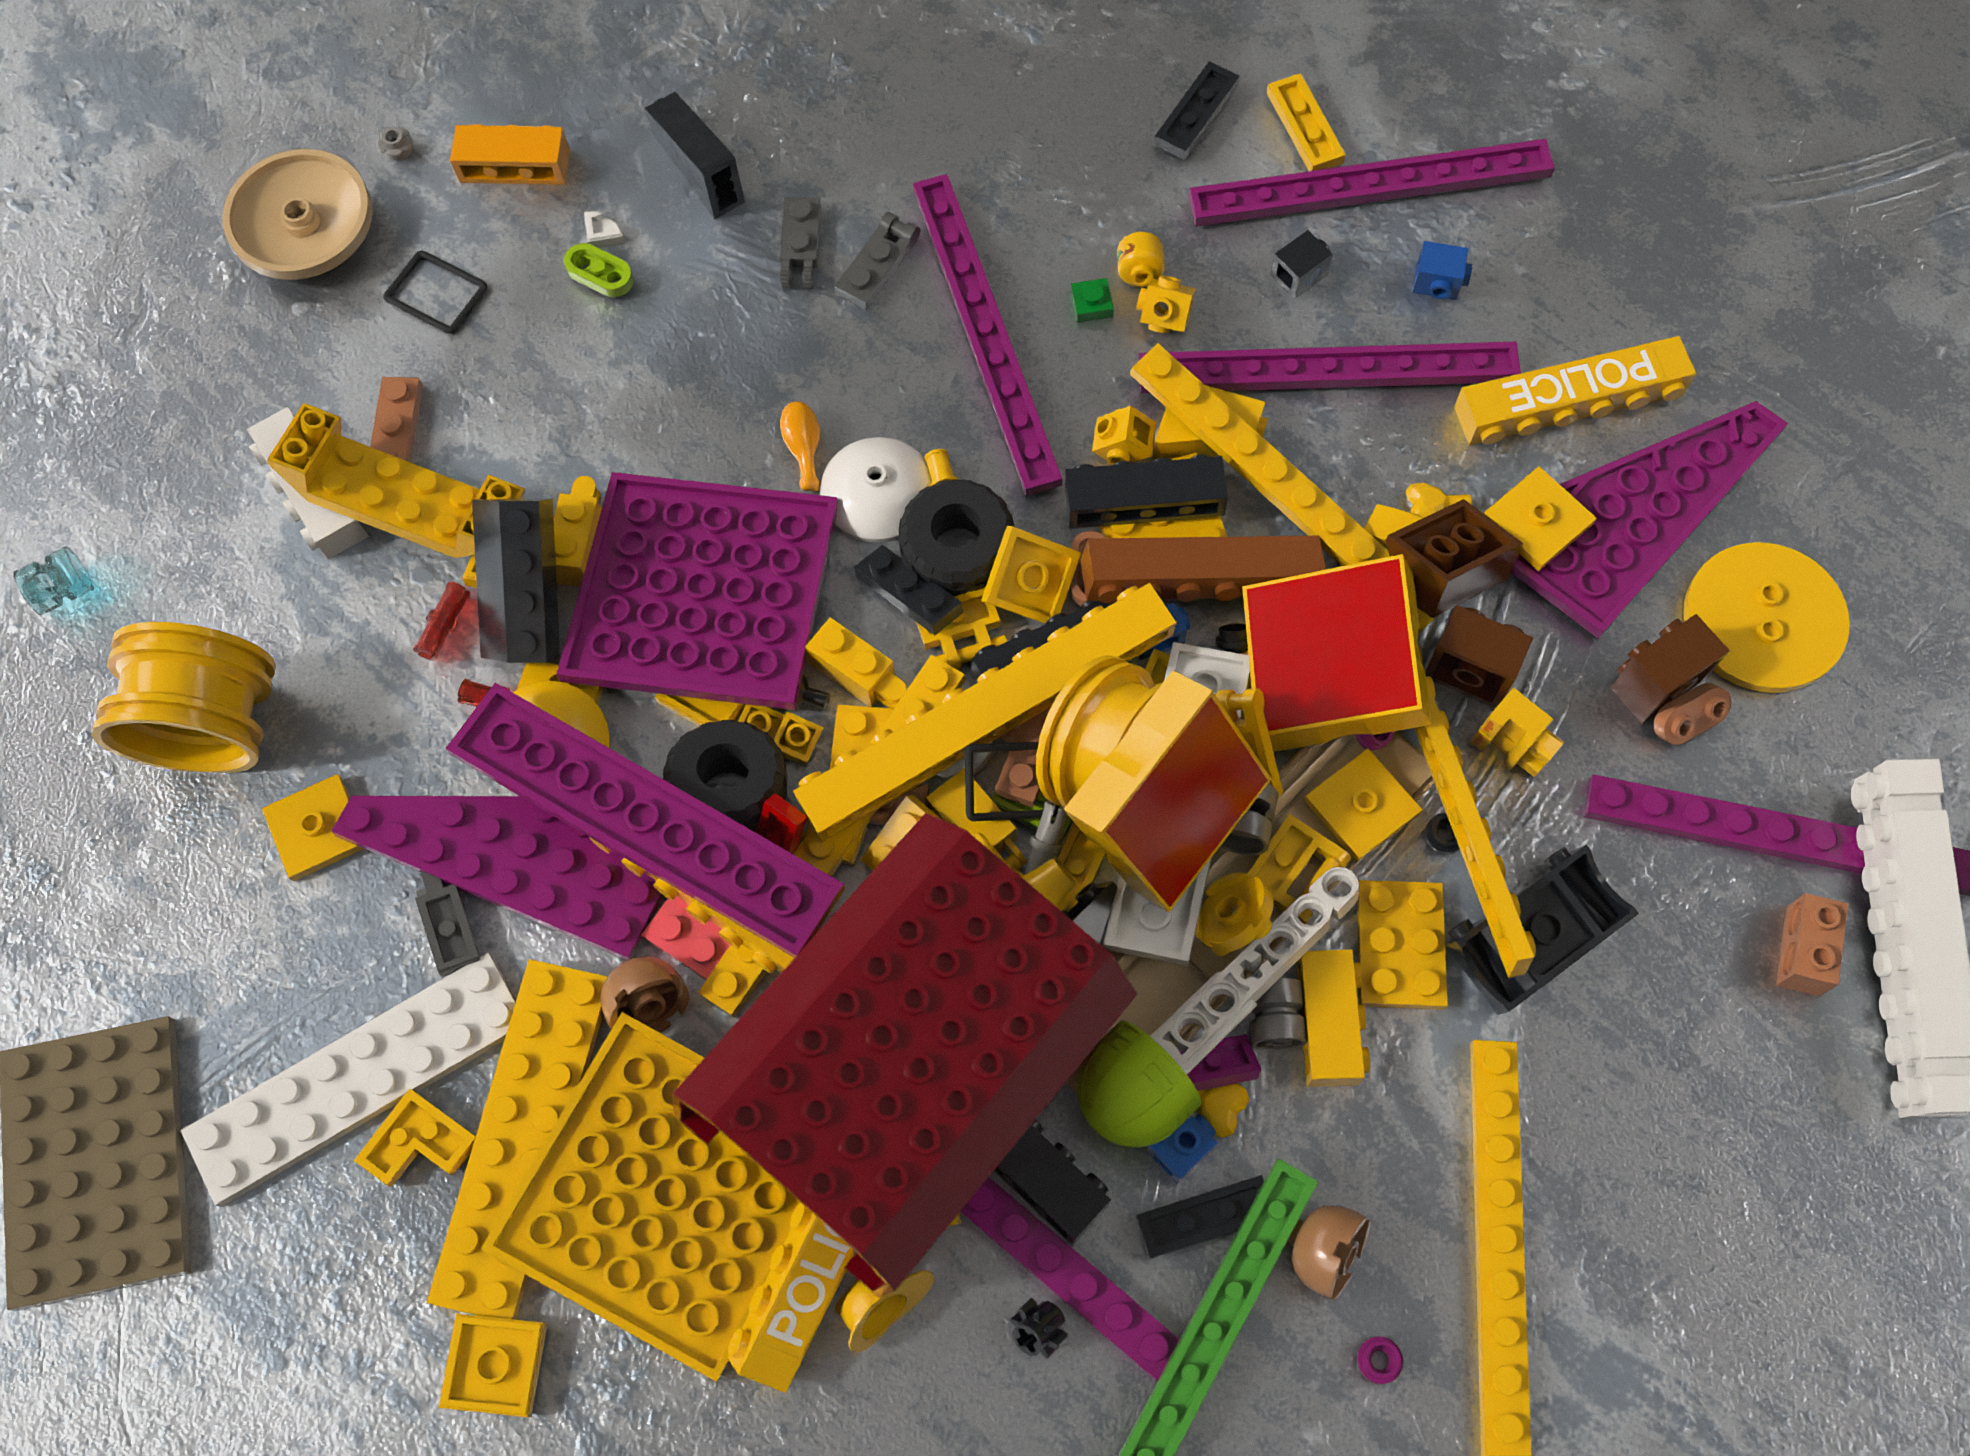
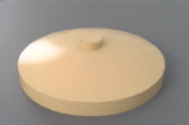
[222,149,372,280]

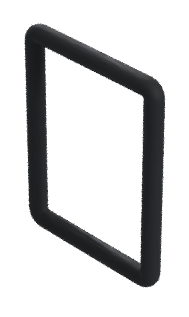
[383,251,488,334]
[965,741,1060,822]

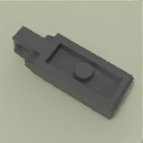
[415,871,481,977]

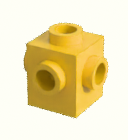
[1136,275,1196,333]
[1092,405,1157,465]

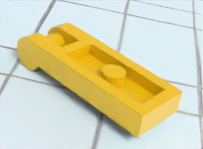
[1216,688,1283,798]

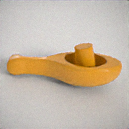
[780,401,820,492]

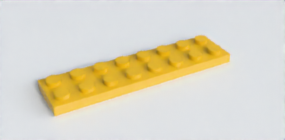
[426,959,608,1320]

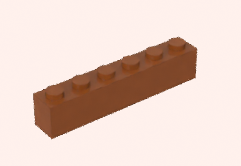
[1081,535,1326,603]

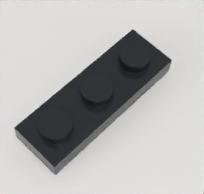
[1154,61,1240,160]
[854,544,964,636]
[1135,1175,1264,1260]

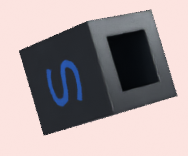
[1270,230,1333,299]

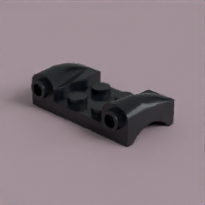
[1445,844,1639,1015]

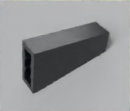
[644,92,745,219]

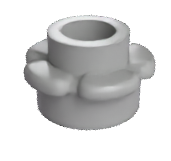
[377,127,413,161]

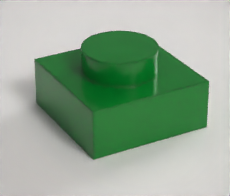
[1071,278,1114,323]

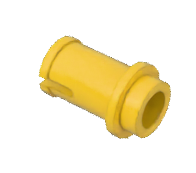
[924,449,959,486]

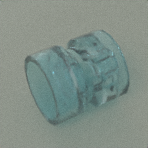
[13,546,94,616]

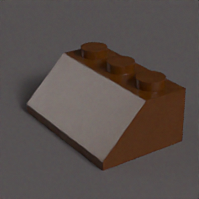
[1385,499,1523,618]

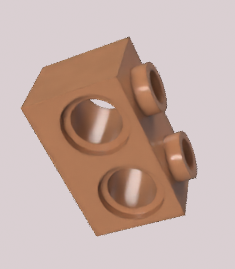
[1776,893,1849,996]

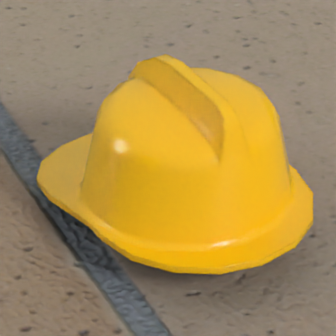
[835,1270,934,1353]

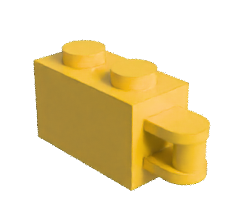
[554,476,602,586]
[805,617,907,709]
[926,768,1027,870]

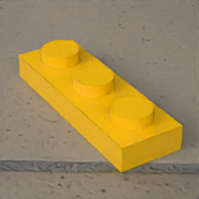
[1267,73,1346,171]

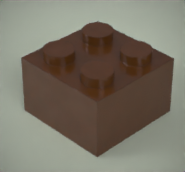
[1425,605,1534,708]
[1610,614,1730,724]

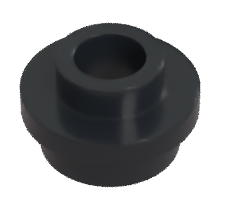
[1215,623,1248,654]
[1425,813,1460,854]

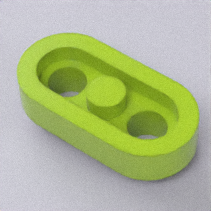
[564,243,634,297]

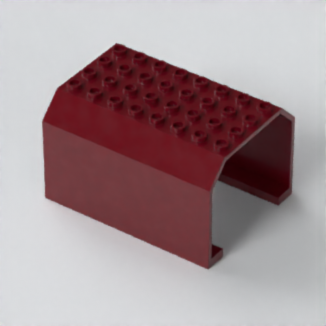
[672,813,1138,1298]

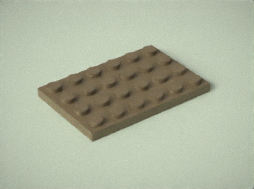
[0,1016,191,1311]

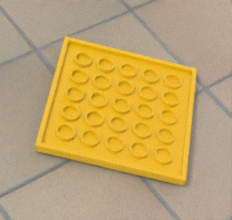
[481,1012,801,1382]

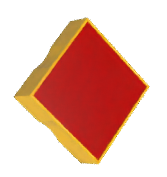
[1242,554,1432,752]
[1063,670,1272,913]

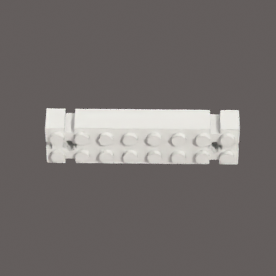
[1851,759,1970,1118]

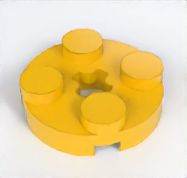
[1195,872,1273,956]

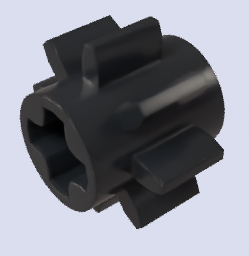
[1010,1298,1068,1359]

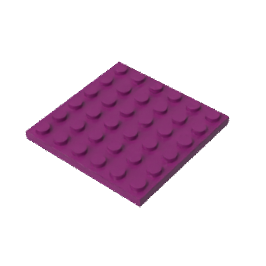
[557,472,838,710]

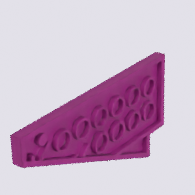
[1511,401,1788,639]
[331,796,664,960]

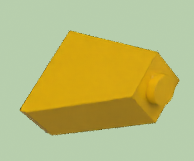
[1152,385,1269,460]

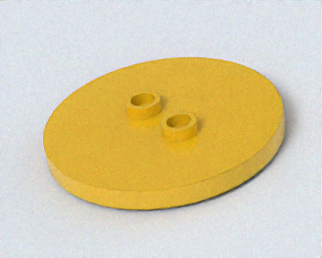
[1683,542,1850,693]

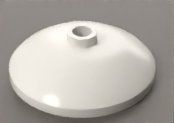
[820,437,932,543]

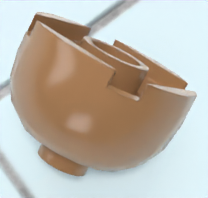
[600,956,690,1033]
[1287,1206,1370,1300]

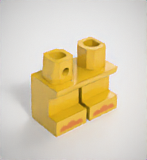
[1470,687,1565,777]

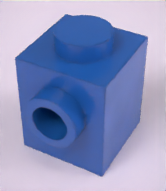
[1412,241,1473,300]
[1147,1114,1218,1185]

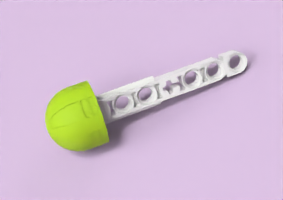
[1077,867,1359,1147]

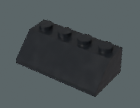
[472,499,560,663]

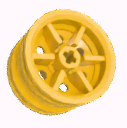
[91,622,276,773]
[1036,655,1163,808]

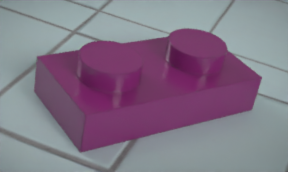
[1179,1034,1262,1091]

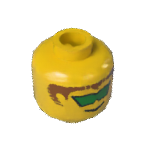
[1117,231,1166,287]

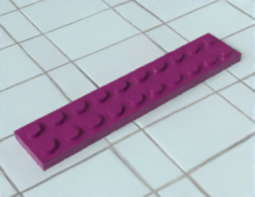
[445,683,845,958]

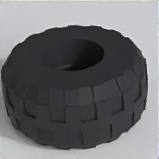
[899,479,1015,597]
[663,720,788,832]

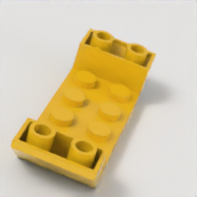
[267,403,525,558]

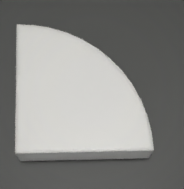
[584,211,626,248]

